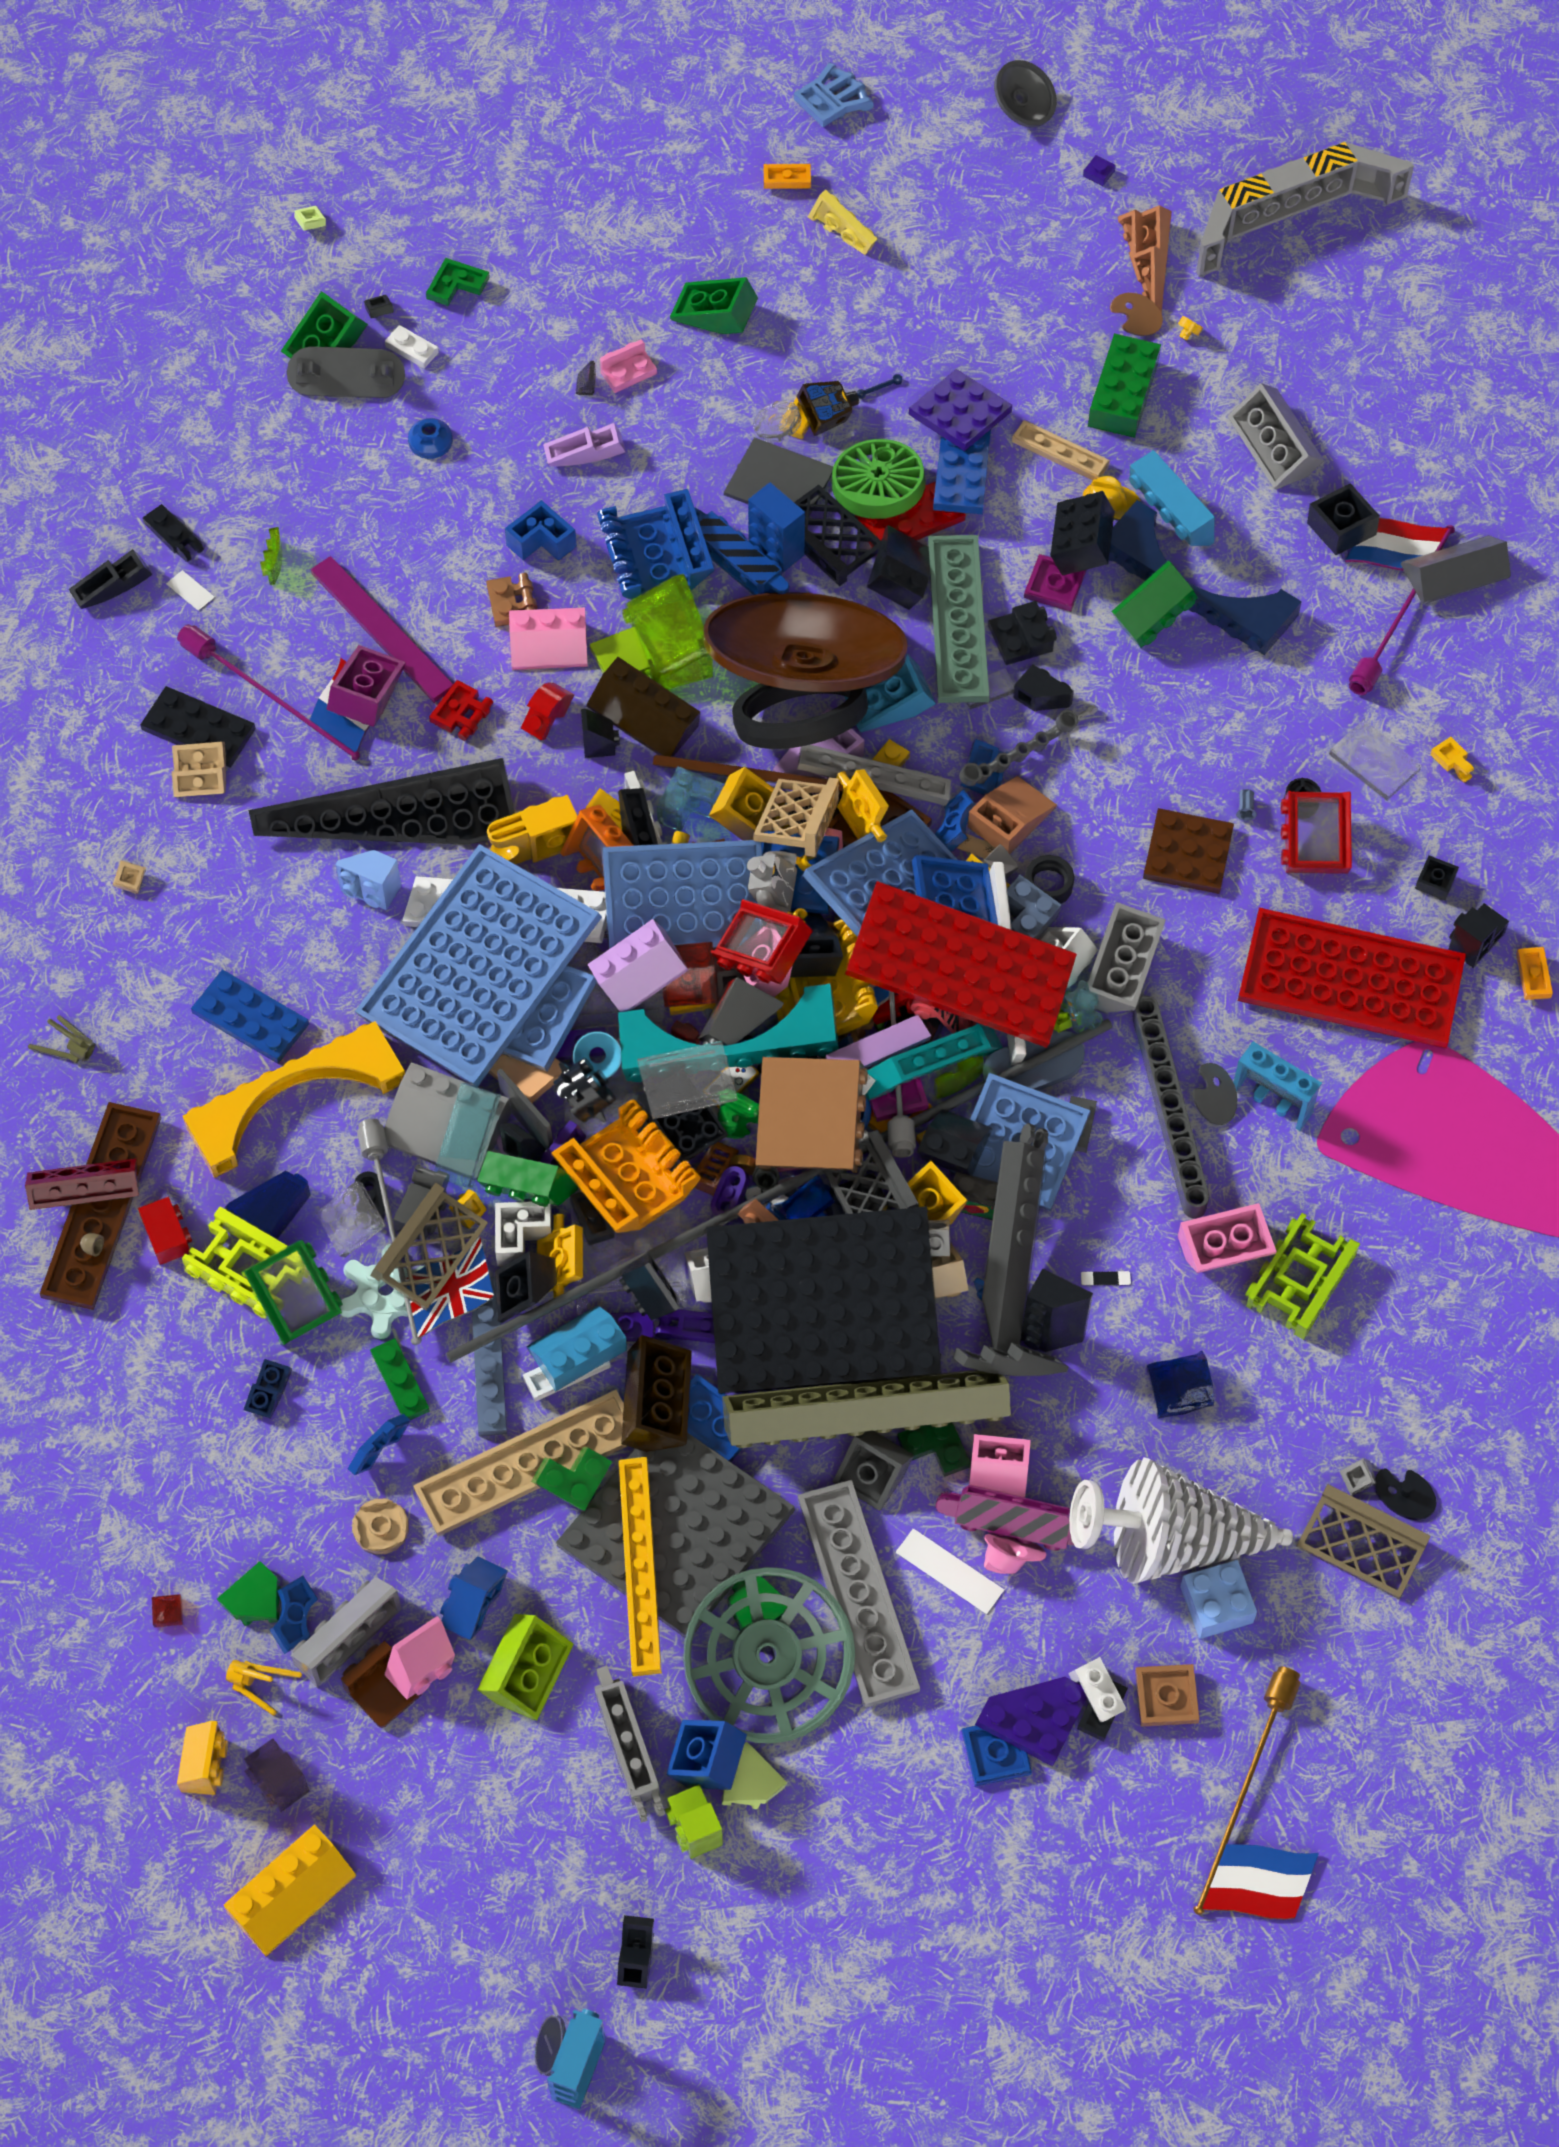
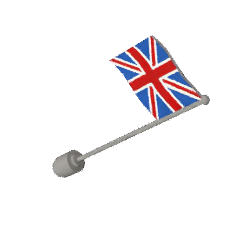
[357,1119,494,1345]

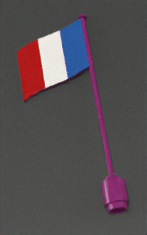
[177,624,370,761]

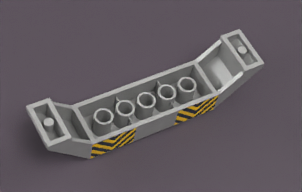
[1196,142,1414,277]

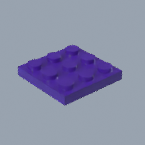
[909,369,1012,451]

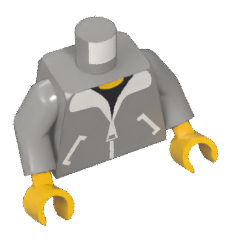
[747,851,816,923]

